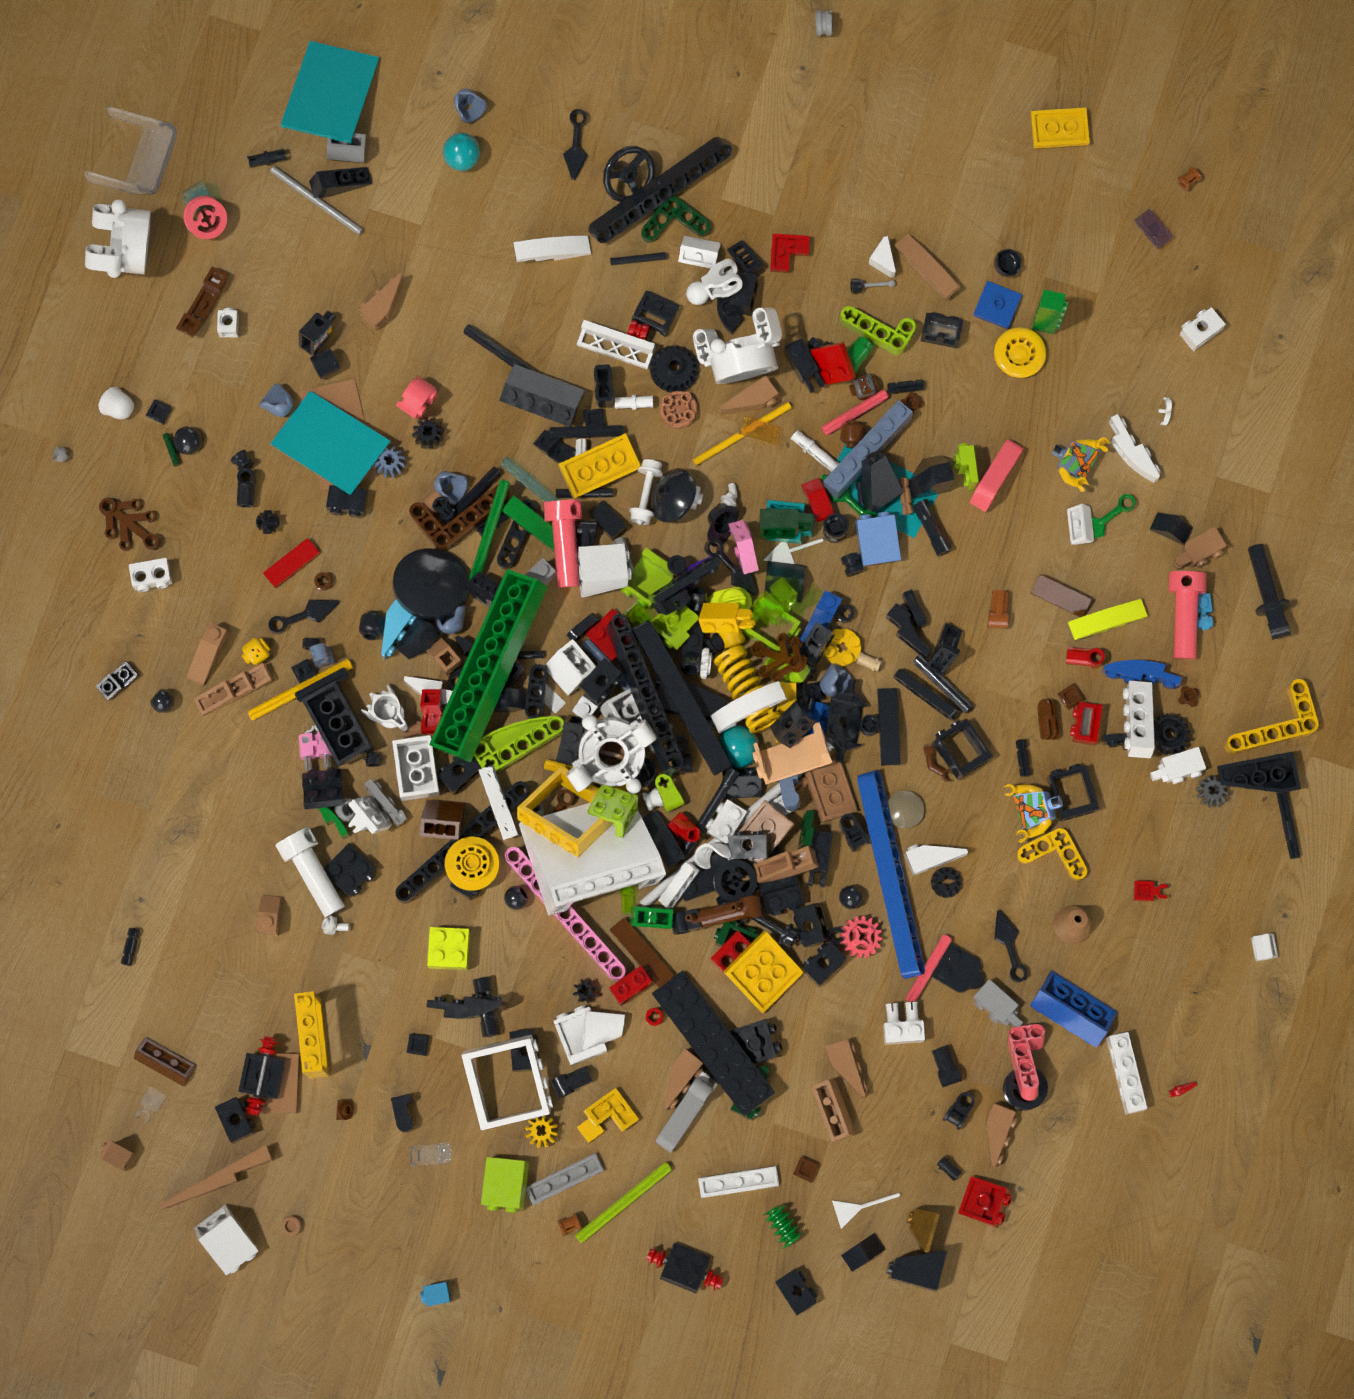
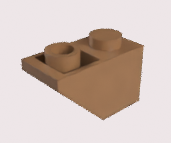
[426,636,462,676]
[99,1140,135,1171]

